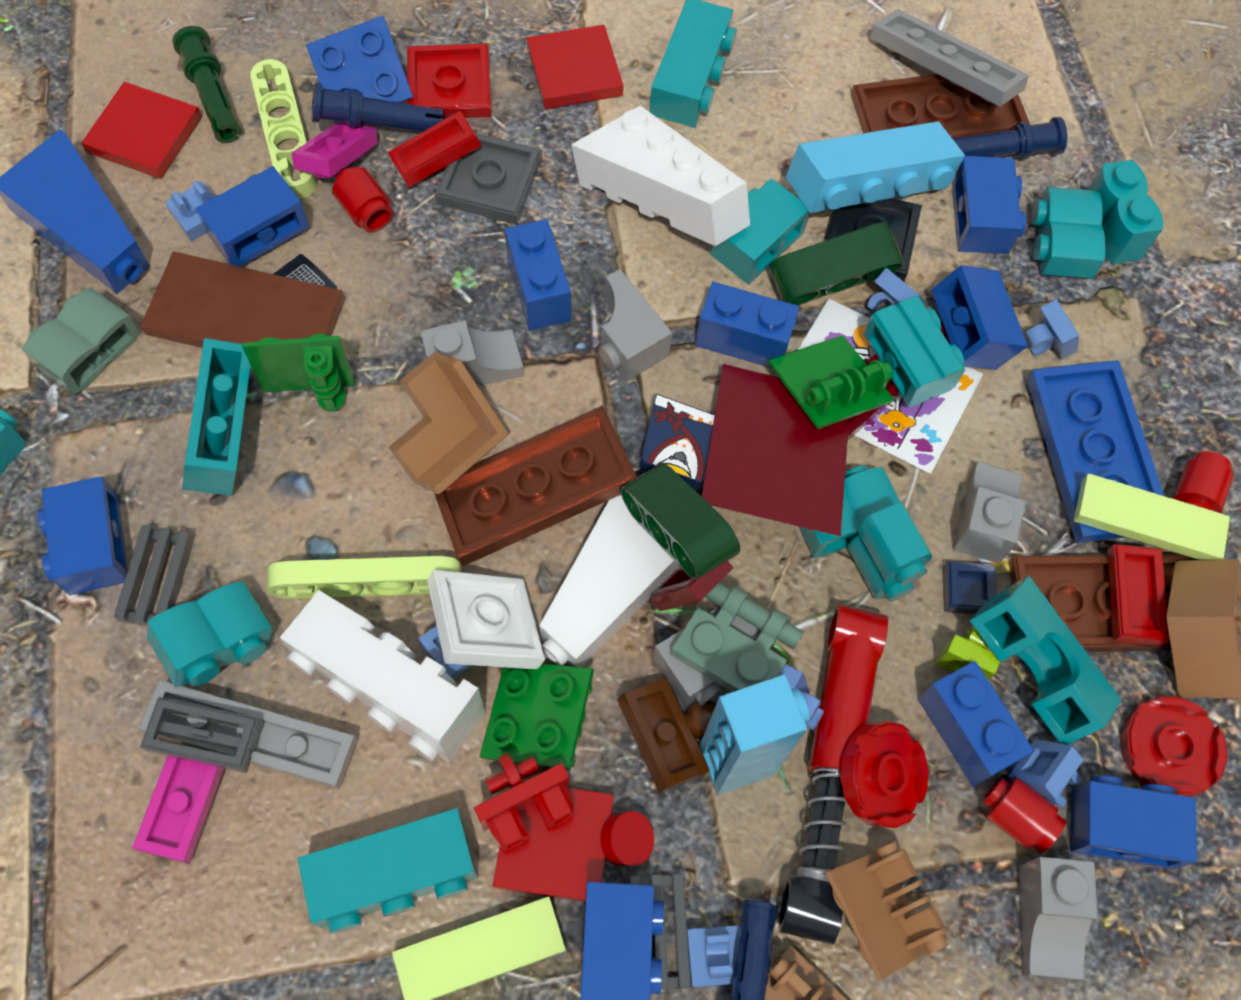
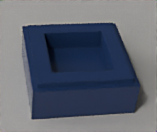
[943,561,997,614]

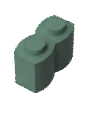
[22,287,140,395]

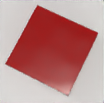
[527,24,624,109]
[407,43,492,119]
[81,82,202,179]
[492,781,614,903]

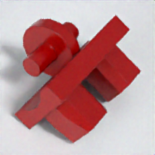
[473,752,574,851]

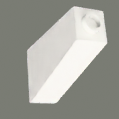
[539,495,680,667]

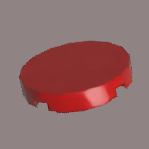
[1120,696,1228,797]
[840,721,929,828]

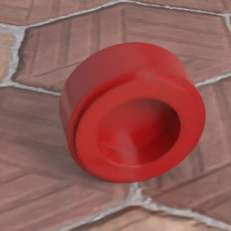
[600,811,654,867]

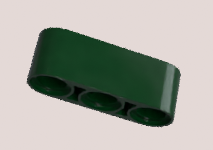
[769,222,904,305]
[620,463,741,580]

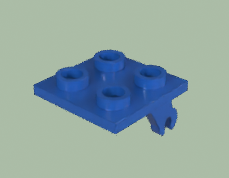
[306,16,414,123]

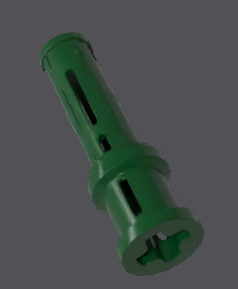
[172,26,242,143]

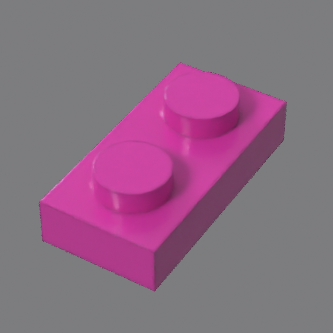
[292,122,378,178]
[132,756,224,864]

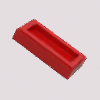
[388,111,481,188]
[1107,544,1170,646]

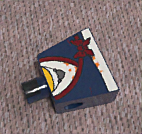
[639,394,715,497]

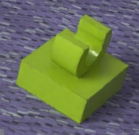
[935,626,1000,680]

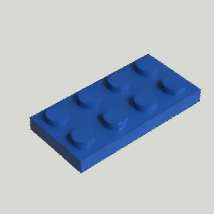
[1026,360,1164,543]

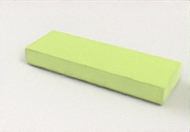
[1074,473,1230,560]
[392,897,566,1000]

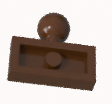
[617,678,717,794]

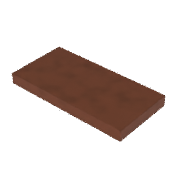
[851,74,1030,138]
[140,251,345,348]
[434,406,637,566]
[1008,554,1198,652]

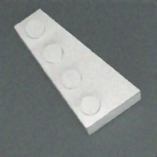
[571,106,750,246]
[280,590,486,764]

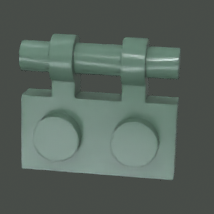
[670,582,804,692]

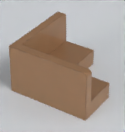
[388,352,508,494]
[1166,559,1241,699]

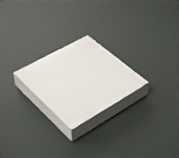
[427,570,545,669]

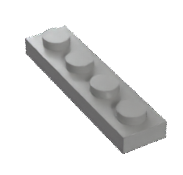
[870,9,1029,107]
[138,680,357,789]

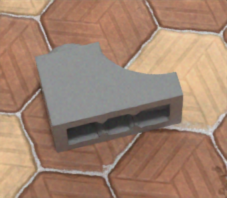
[599,269,672,382]
[420,320,524,387]
[953,461,1026,564]
[1019,857,1098,981]

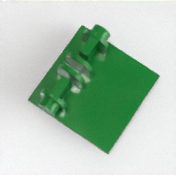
[242,334,356,412]
[768,335,894,429]
[479,664,594,773]

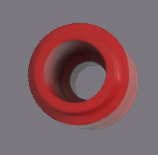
[332,167,393,232]
[1173,451,1234,514]
[982,776,1066,854]

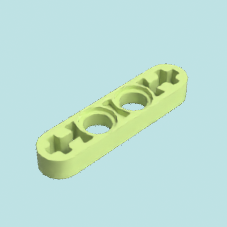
[250,59,317,199]
[267,556,461,599]

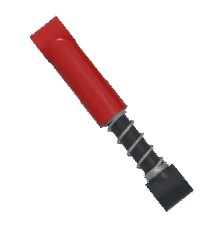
[778,604,888,945]

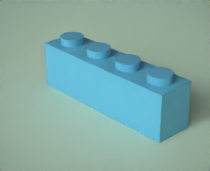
[785,121,965,213]
[699,674,810,795]

